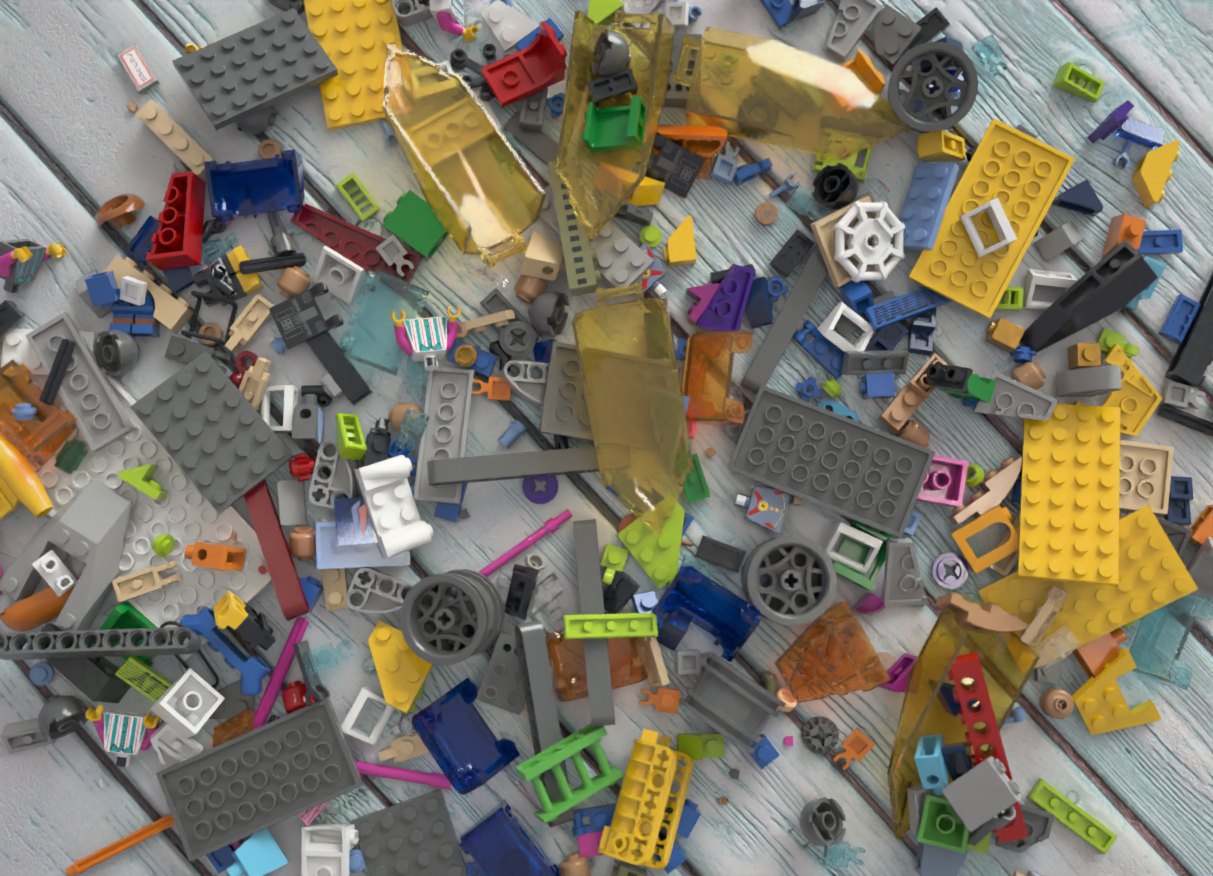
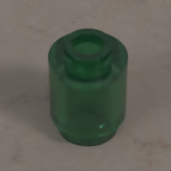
[54,439,88,474]

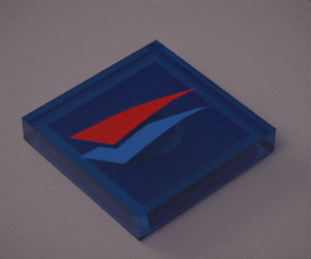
[334,497,378,546]

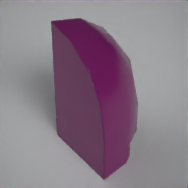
[851,592,886,615]

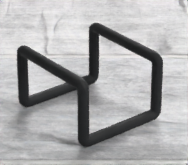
[181,291,238,346]

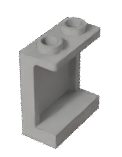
[1186,537,1213,605]
[941,756,1022,832]

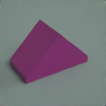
[876,653,923,693]

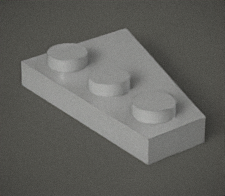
[826,0,883,61]
[973,371,1058,421]
[882,538,929,606]

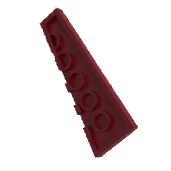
[290,201,422,296]

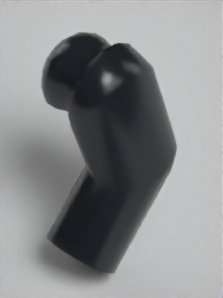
[202,219,227,244]
[212,264,236,298]
[489,340,512,372]
[301,385,332,407]

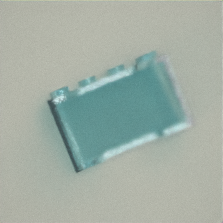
[339,267,430,376]

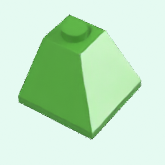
[917,794,969,854]

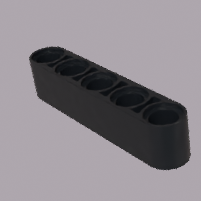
[306,331,372,405]

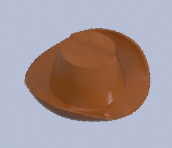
[96,194,145,229]

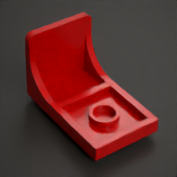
[481,21,567,108]

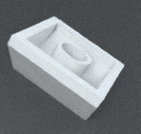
[313,246,369,304]

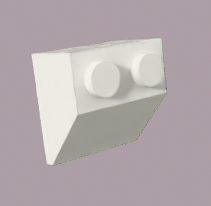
[150,668,225,739]

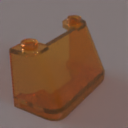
[681,330,753,427]
[0,359,77,470]
[545,613,648,702]

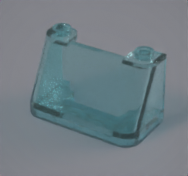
[1128,593,1213,690]

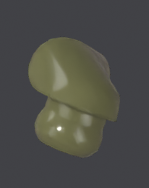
[761,671,778,695]

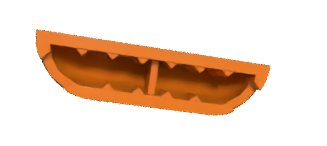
[643,125,727,157]
[0,577,79,631]

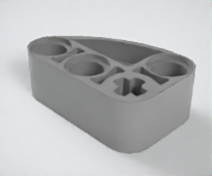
[392,0,433,26]
[501,360,549,408]
[1056,365,1122,397]
[308,440,357,511]
[345,567,414,614]

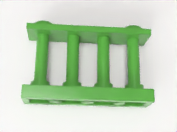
[515,723,624,823]

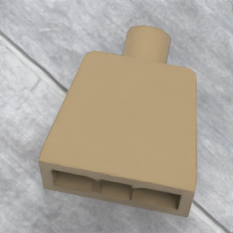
[520,231,567,281]

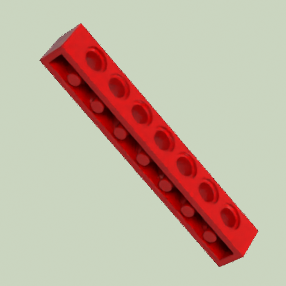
[946,652,1028,843]

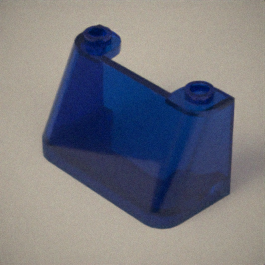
[204,149,305,222]
[652,565,761,663]
[411,678,520,795]
[459,799,561,876]

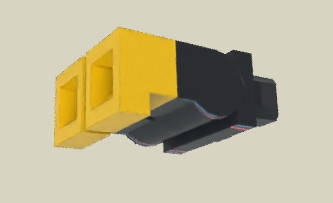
[192,245,264,307]
[213,590,276,651]

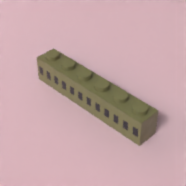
[548,158,602,297]

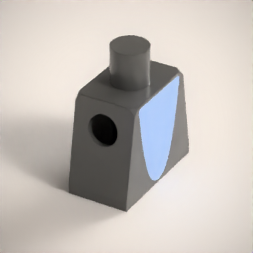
[292,394,324,450]

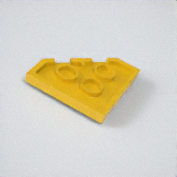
[368,620,434,714]

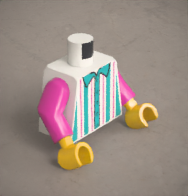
[430,0,479,42]
[389,305,461,371]
[85,705,161,767]

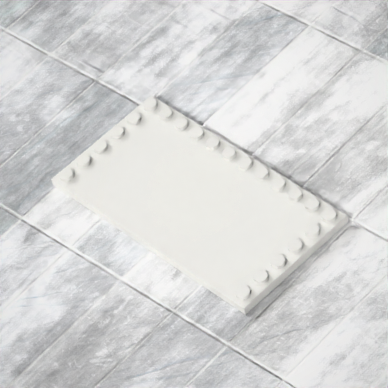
[16,368,272,661]

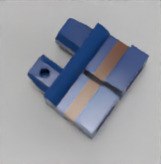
[109,295,160,337]

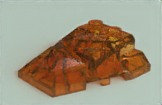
[774,598,891,703]

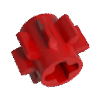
[289,453,315,482]

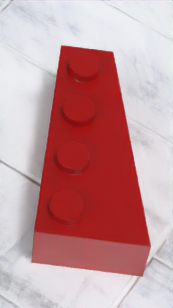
[145,171,206,270]

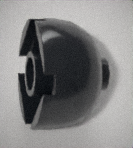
[812,163,859,210]

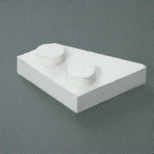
[479,0,539,51]
[150,722,203,769]

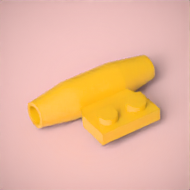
[0,433,54,521]

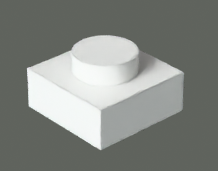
[664,1,689,27]
[119,276,147,306]

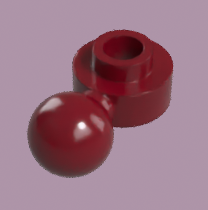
[229,351,259,389]

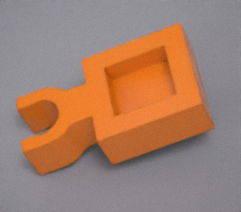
[472,376,511,401]
[639,687,680,714]
[833,727,874,770]

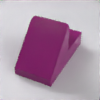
[686,283,720,326]

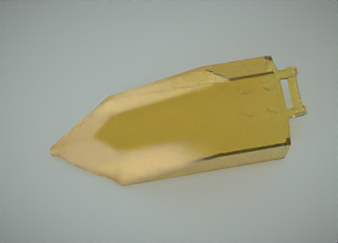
[556,10,675,240]
[672,26,910,159]
[382,43,546,269]
[572,281,694,534]
[887,593,1040,839]

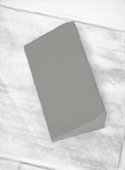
[277,479,307,526]
[1,718,56,753]

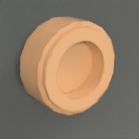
[775,688,798,712]

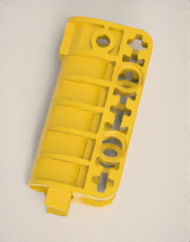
[598,728,694,869]

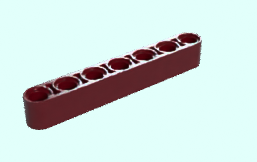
[244,480,310,621]

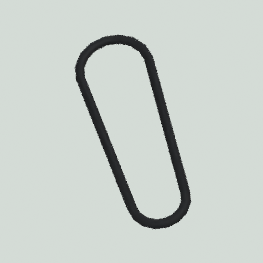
[159,621,219,688]

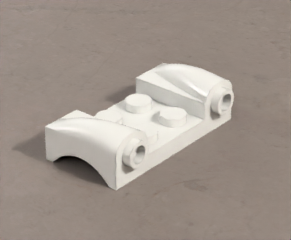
[355,455,434,558]
[301,823,359,876]

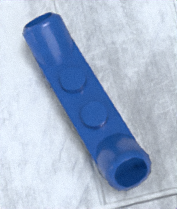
[180,606,271,696]

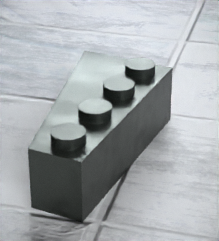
[41,623,131,703]

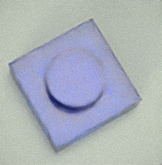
[533,339,557,363]

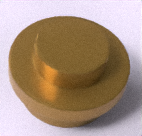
[454,344,477,367]

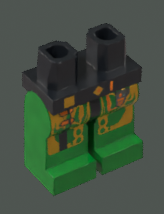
[927,363,996,403]

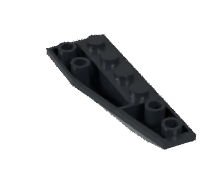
[1020,240,1158,353]

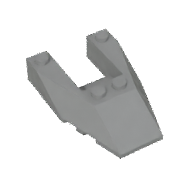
[0,479,133,631]

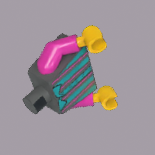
[0,239,67,293]

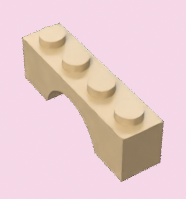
[135,99,221,183]
[104,255,194,334]

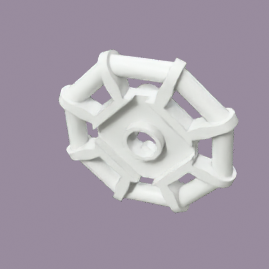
[833,201,905,283]

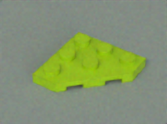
[617,493,685,589]

